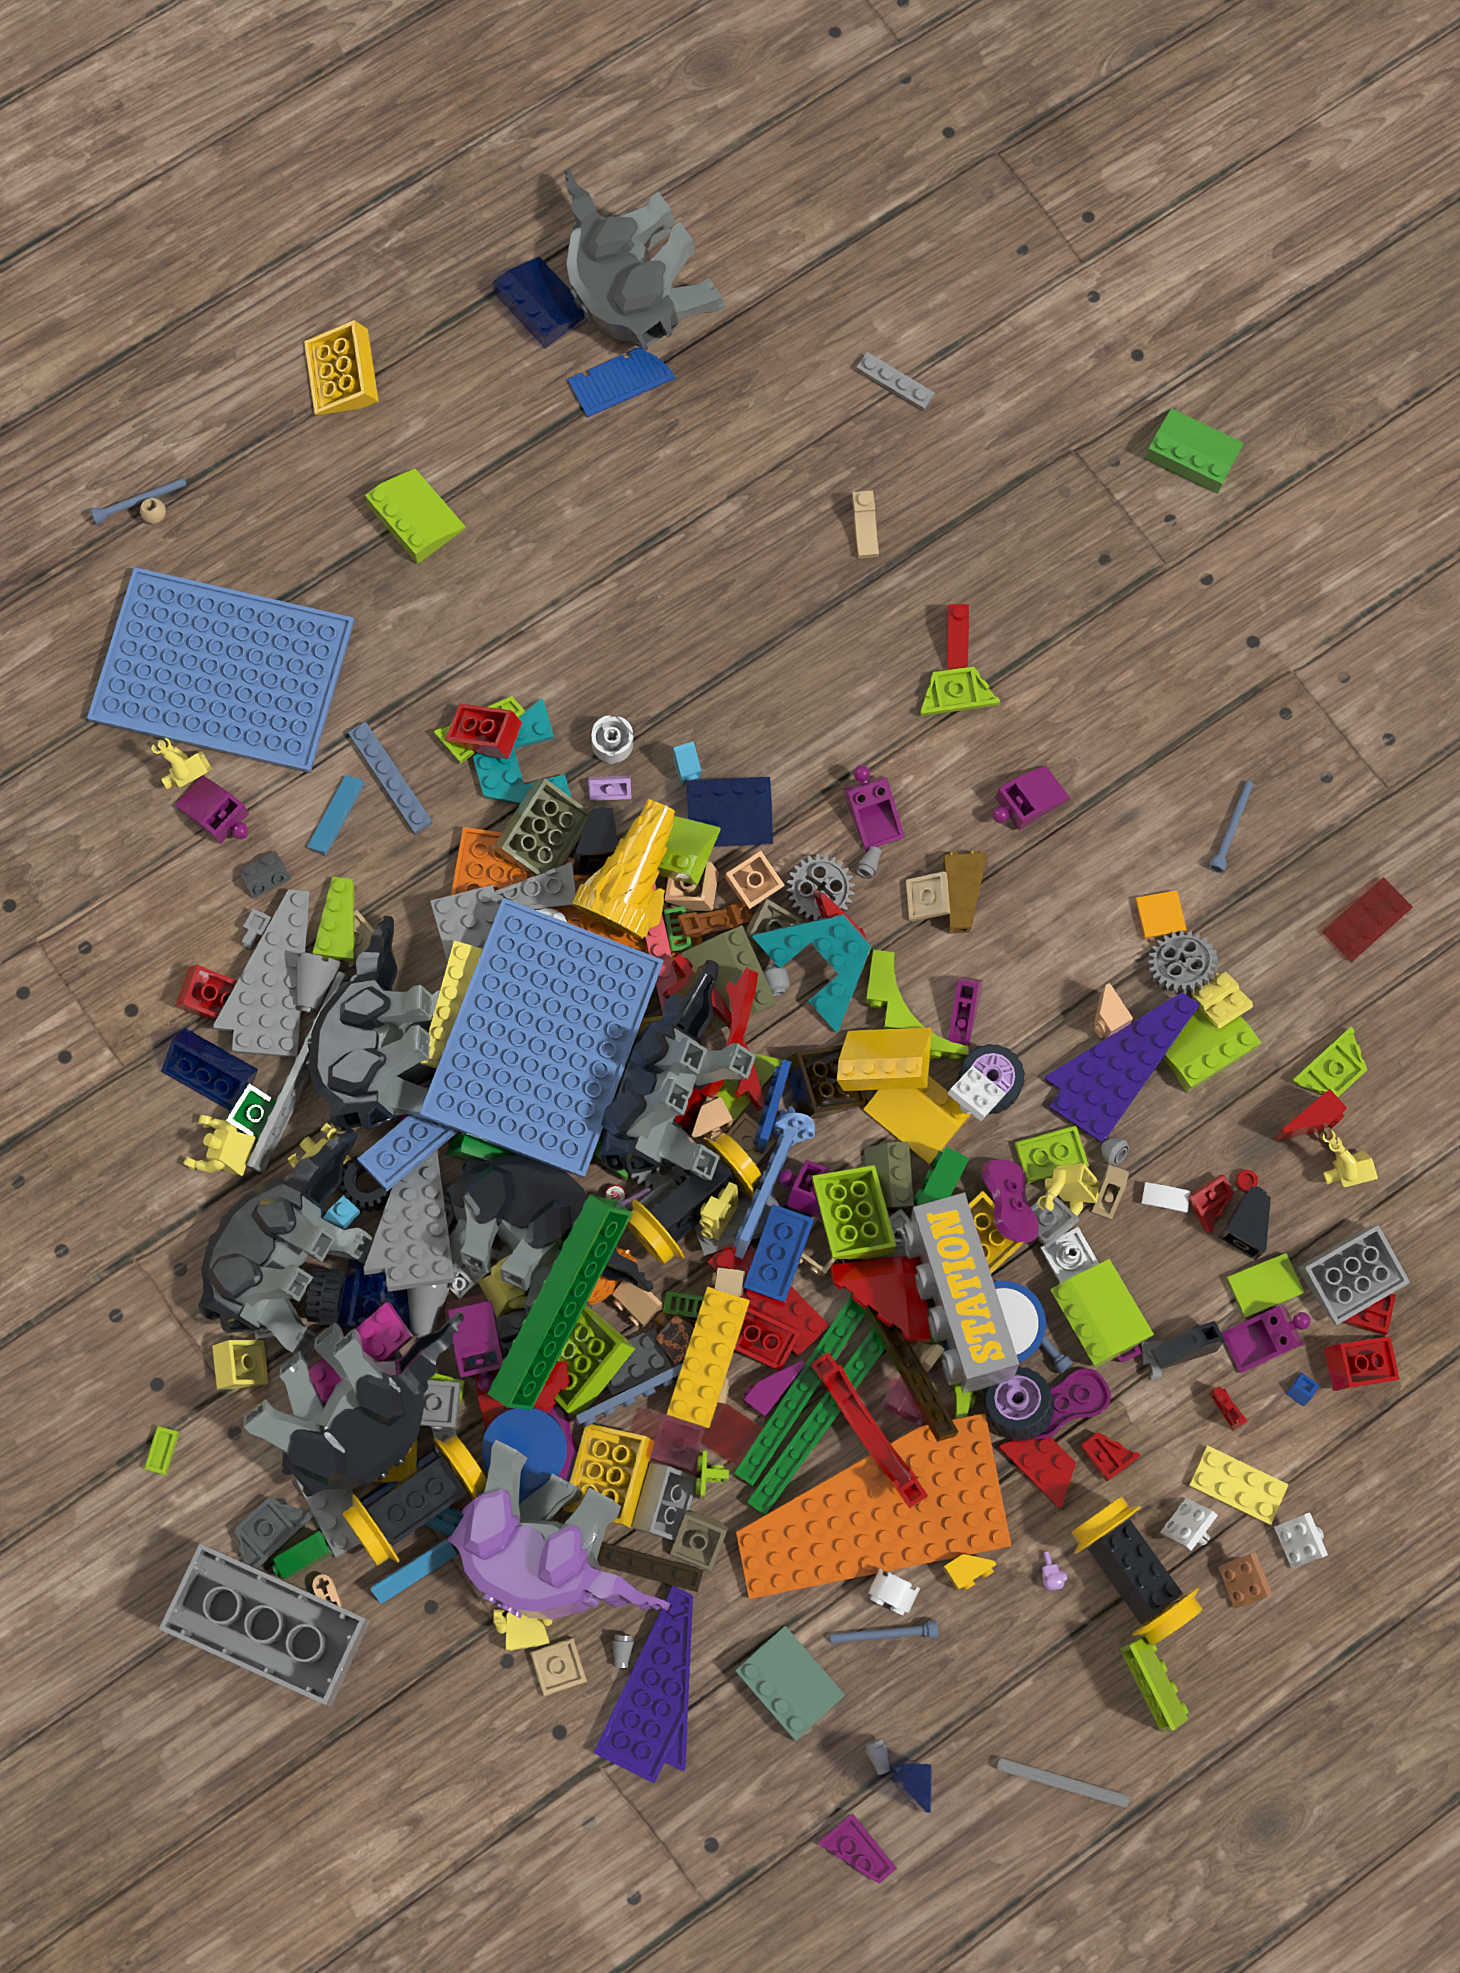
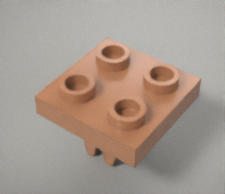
[1218,1552,1273,1609]

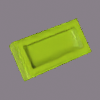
[144,1426,180,1476]

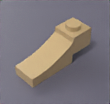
[852,490,879,559]
[910,1342,945,1373]

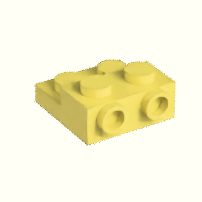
[1191,971,1253,1029]
[700,1182,739,1241]

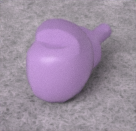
[1042,1552,1068,1591]

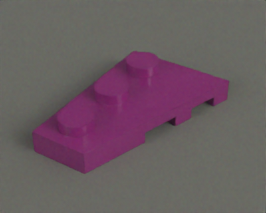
[817,1813,897,1884]

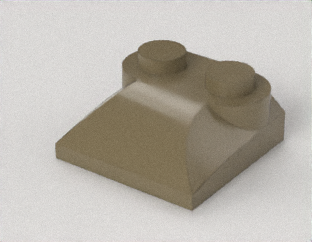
[746,899,802,944]
[670,1512,728,1571]

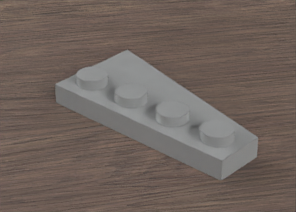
[495,862,576,910]

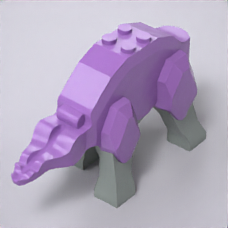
[447,1440,670,1620]

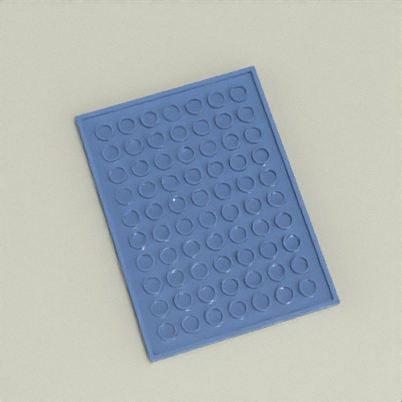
[87,567,355,773]
[419,898,664,1178]

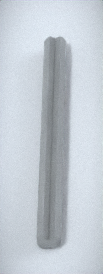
[996,1758,1129,1807]

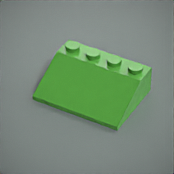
[1145,408,1244,494]

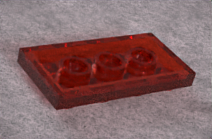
[1322,877,1413,963]

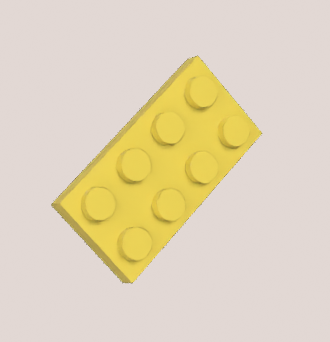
[1189,1445,1288,1526]

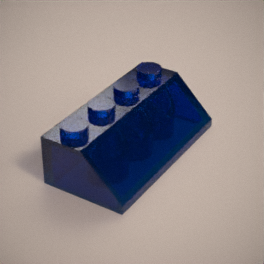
[161,1028,258,1111]
[892,1763,931,1813]

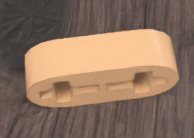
[312,1574,342,1608]

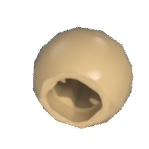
[140,498,166,524]

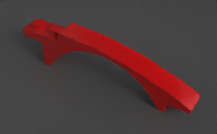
[663,954,764,1111]
[674,967,759,1131]
[810,1352,928,1509]

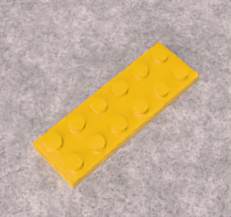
[667,1287,750,1428]

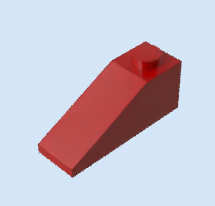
[946,604,969,670]

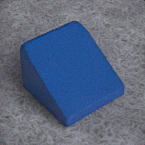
[1287,1372,1319,1406]

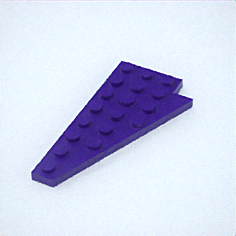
[1045,993,1200,1144]
[593,1586,693,1783]

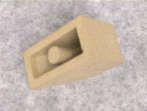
[1092,1165,1129,1219]

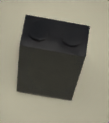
[573,807,618,875]
[1218,1186,1271,1260]

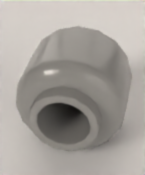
[763,964,790,996]

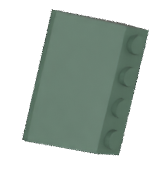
[735,1626,845,1741]

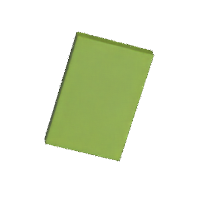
[1014,1126,1089,1185]
[1226,1253,1305,1318]

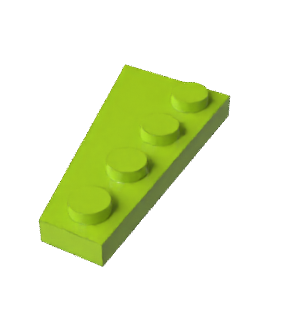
[434,696,525,764]
[313,877,355,962]

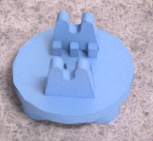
[772,1106,815,1146]

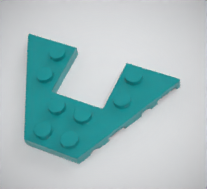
[473,698,571,804]
[752,914,872,1033]

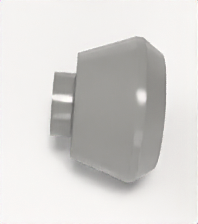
[1101,1138,1129,1166]

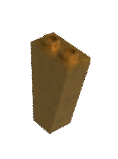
[943,851,987,934]

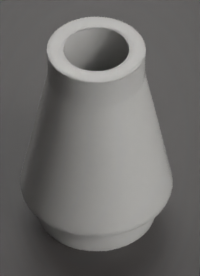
[856,846,882,879]
[612,1633,634,1668]
[865,1738,891,1775]

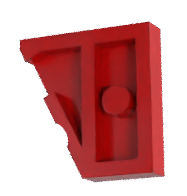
[1187,1174,1234,1233]
[1343,1294,1396,1336]
[1209,1386,1248,1431]
[1079,1432,1141,1482]

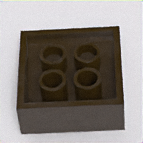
[785,1045,868,1119]

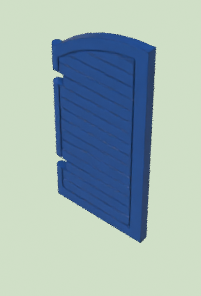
[567,347,675,418]

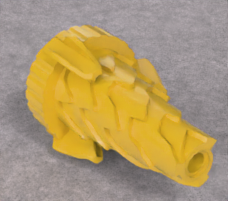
[571,799,675,939]

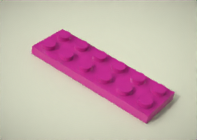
[308,1302,414,1402]

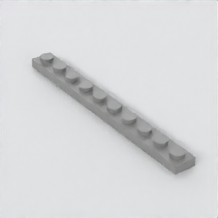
[247,972,351,1175]

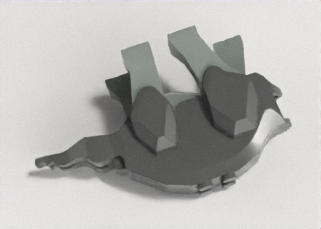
[564,168,725,352]

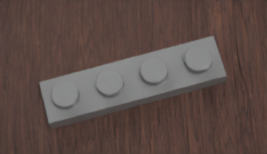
[856,352,935,412]

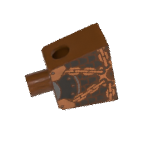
[654,1311,696,1366]

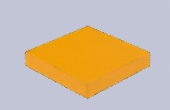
[1135,890,1187,939]

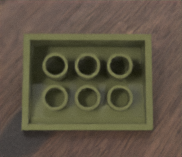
[492,778,590,876]
[681,926,777,1032]

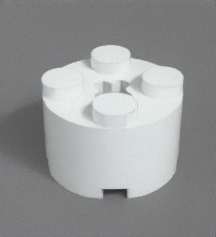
[591,716,633,764]
[868,1568,920,1615]

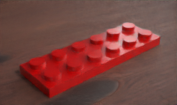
[707,1243,830,1357]

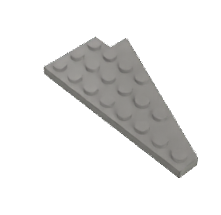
[430,885,518,963]
[213,889,310,1058]
[364,1150,455,1291]

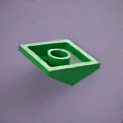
[225,1083,276,1141]

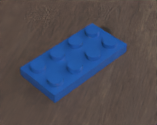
[753,1060,791,1154]
[744,1204,814,1302]

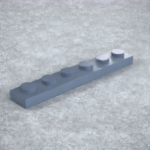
[348,721,433,834]
[574,1363,683,1427]

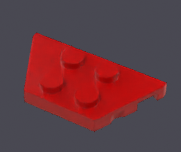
[998,1437,1076,1509]

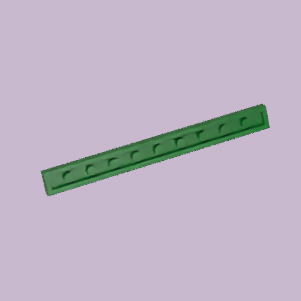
[734,1293,866,1486]
[747,1327,886,1516]

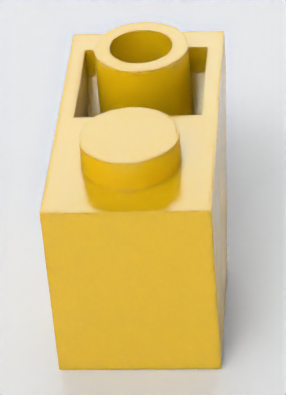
[943,1554,996,1591]

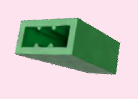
[446,1132,514,1162]
[272,1531,334,1580]

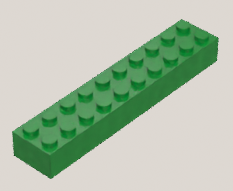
[488,1195,633,1410]

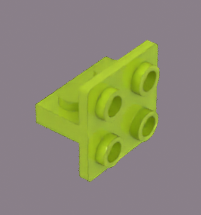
[696,1450,729,1500]

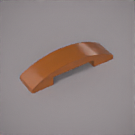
[677,903,753,937]

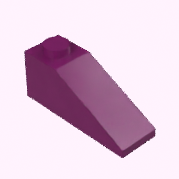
[948,976,983,1046]
[743,1361,806,1419]

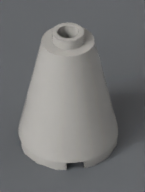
[297,953,340,1013]
[407,1283,450,1338]

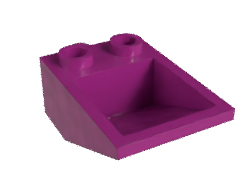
[843,765,905,851]
[992,765,1070,831]
[175,775,249,844]
[778,1160,832,1220]
[448,1300,505,1391]
[1222,1305,1311,1373]

